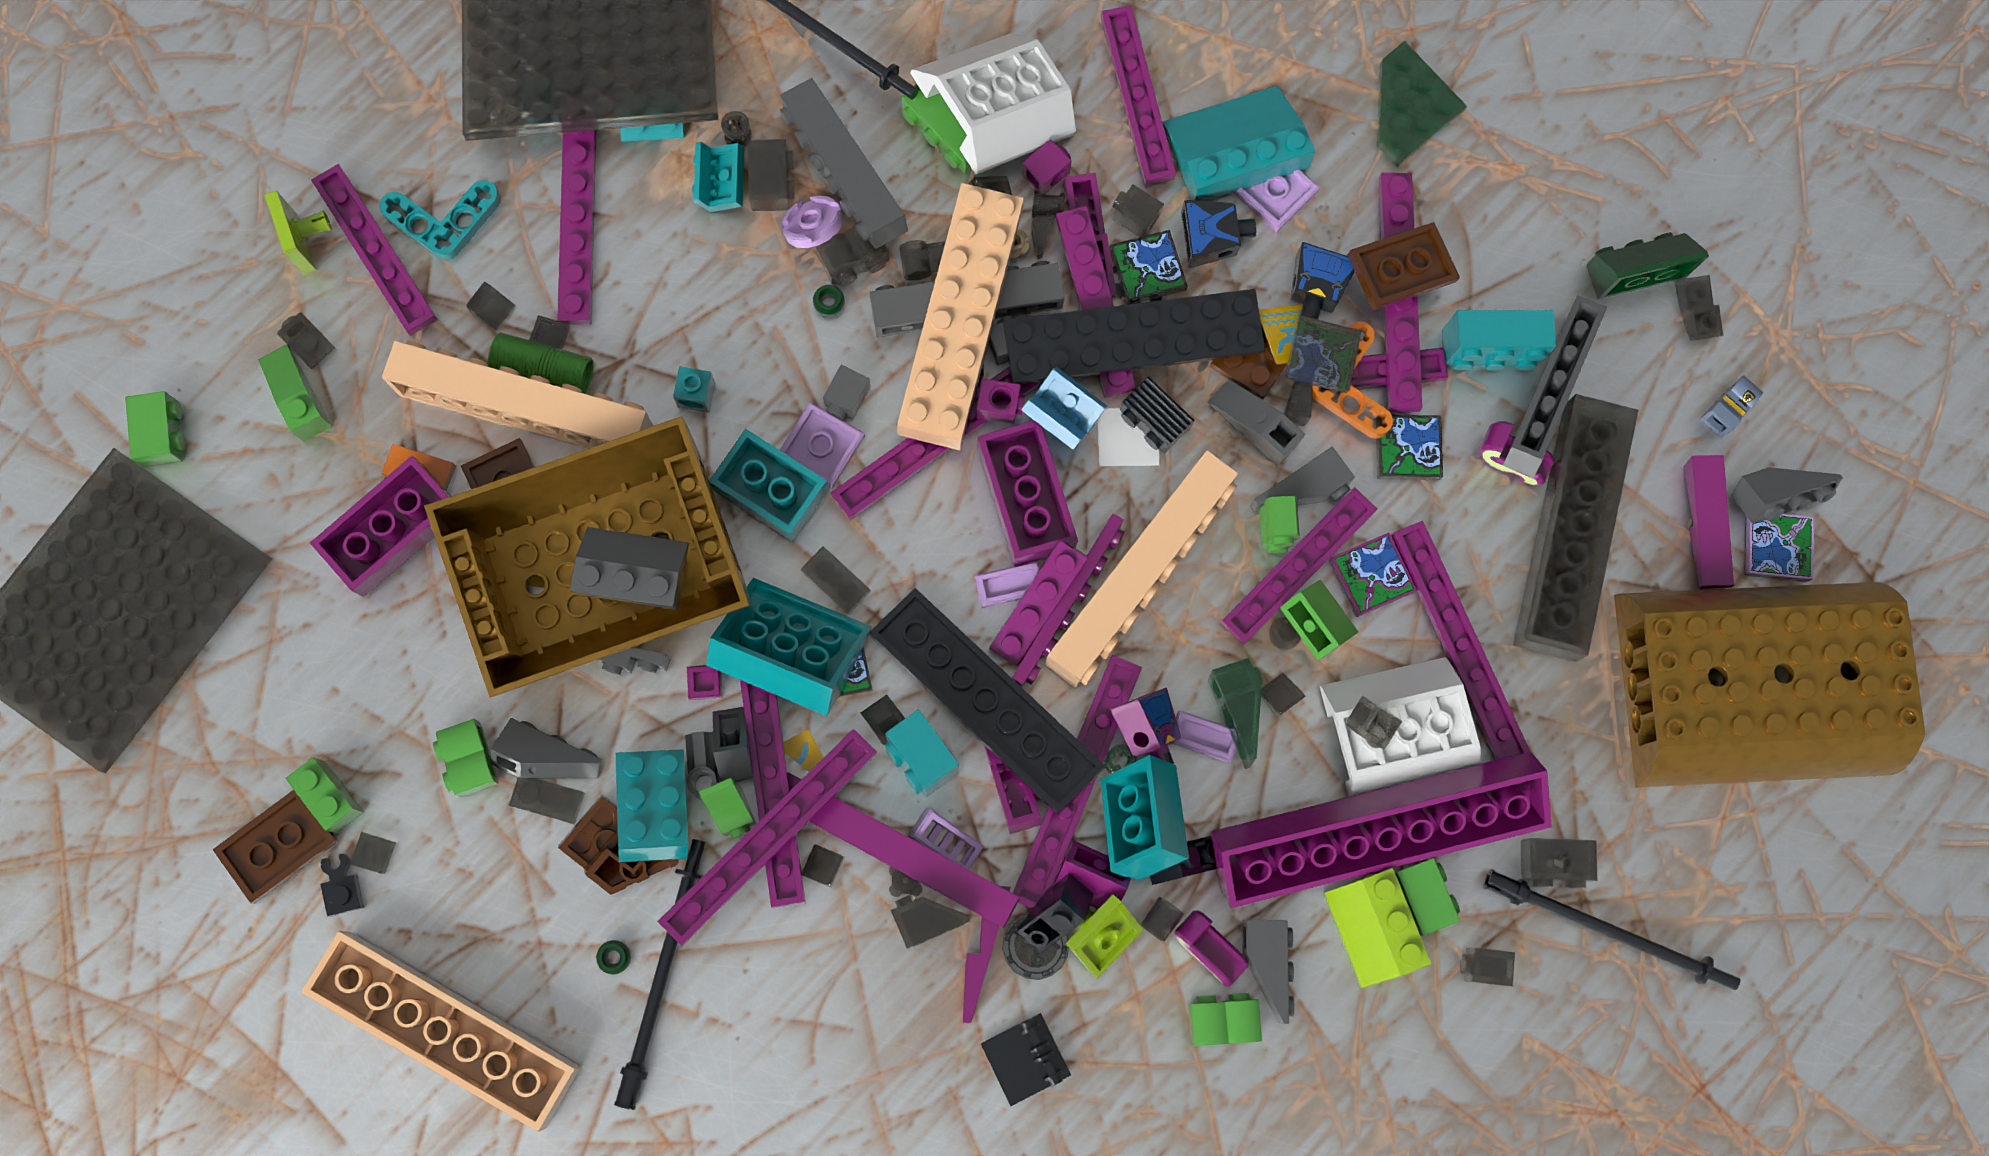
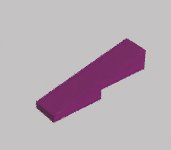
[1062,173,1117,297]
[1683,455,1734,589]
[983,744,1041,834]
[962,886,1011,1023]

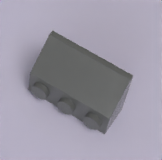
[570,527,689,610]

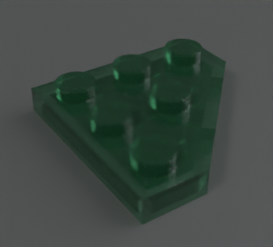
[1377,41,1467,167]

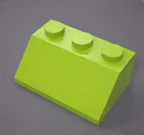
[1323,868,1431,988]

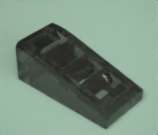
[1283,379,1312,427]

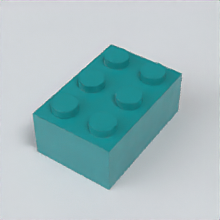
[1442,310,1556,370]
[708,428,829,542]
[884,709,959,798]
[615,749,688,862]
[1100,755,1189,881]

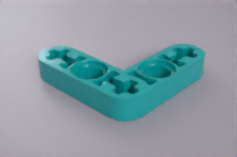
[379,180,501,260]

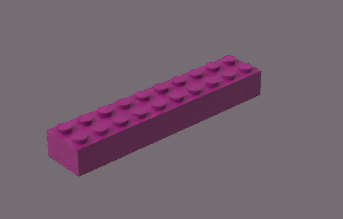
[1211,751,1552,908]

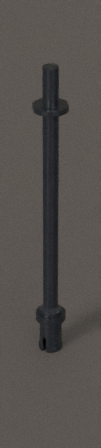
[766,0,919,100]
[614,839,706,1110]
[1483,869,1741,990]

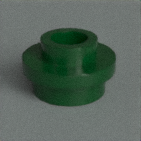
[813,285,845,316]
[596,940,631,975]

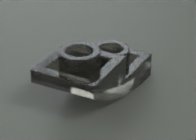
[1675,275,1723,341]

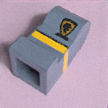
[1700,375,1763,438]

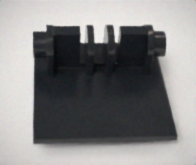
[981,1013,1071,1106]

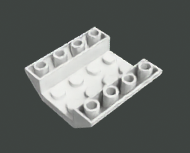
[910,33,1076,174]
[1320,657,1481,797]

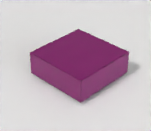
[687,665,723,700]

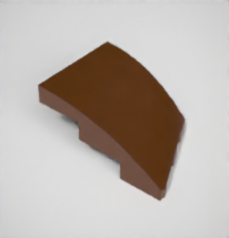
[558,794,679,895]

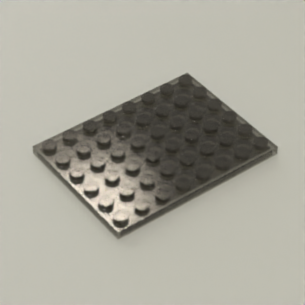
[462,0,719,141]
[0,448,273,774]

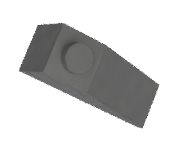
[1250,446,1355,512]

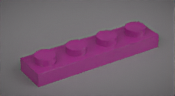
[989,539,1088,666]

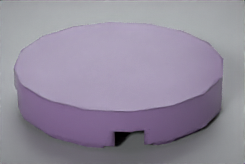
[781,196,843,248]

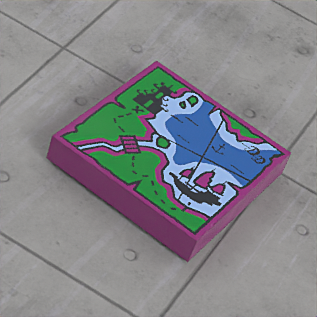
[1329,533,1417,617]

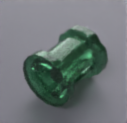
[1104,744,1136,774]

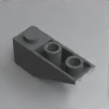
[1207,379,1306,466]
[1731,467,1843,524]
[490,718,601,778]
[1242,920,1295,1024]

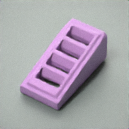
[908,808,984,870]

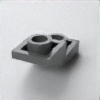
[598,648,671,675]

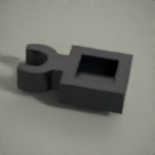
[320,853,364,917]

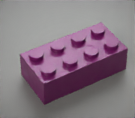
[977,420,1078,566]
[310,456,451,597]

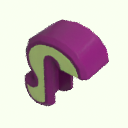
[1479,421,1554,486]
[1174,910,1249,986]

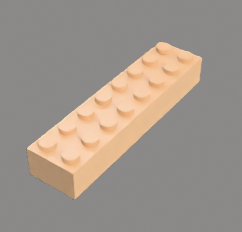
[897,183,1024,450]
[382,340,654,449]
[1045,450,1238,689]
[301,931,582,1132]

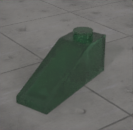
[1208,658,1263,769]

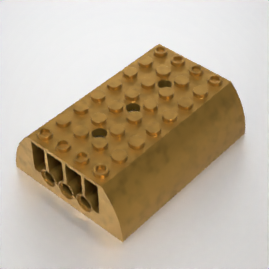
[424,416,750,698]
[1614,582,1925,788]

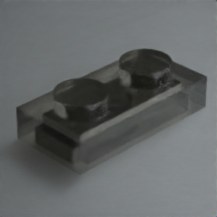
[801,546,871,615]
[509,777,585,825]

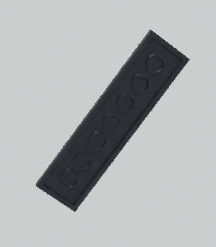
[1003,289,1265,384]
[869,588,1105,816]

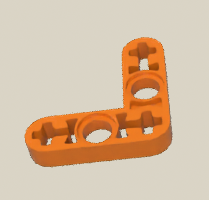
[1309,321,1393,439]

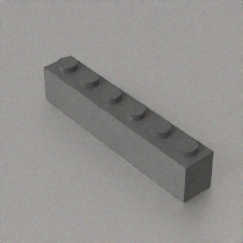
[779,78,908,249]
[869,261,1064,338]
[1503,295,1607,478]

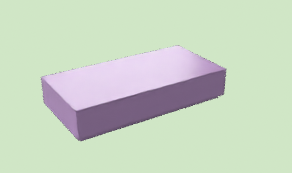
[975,561,1040,608]
[1171,710,1242,763]

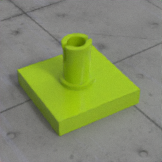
[264,190,332,274]
[1065,895,1144,979]

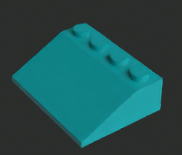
[1162,86,1316,201]
[706,578,872,716]

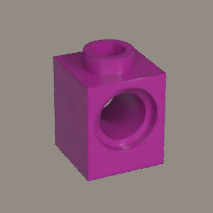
[1021,139,1072,196]
[976,378,1025,424]

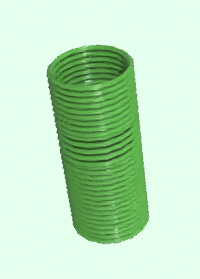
[488,332,594,394]

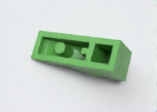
[258,344,332,441]
[699,778,756,839]

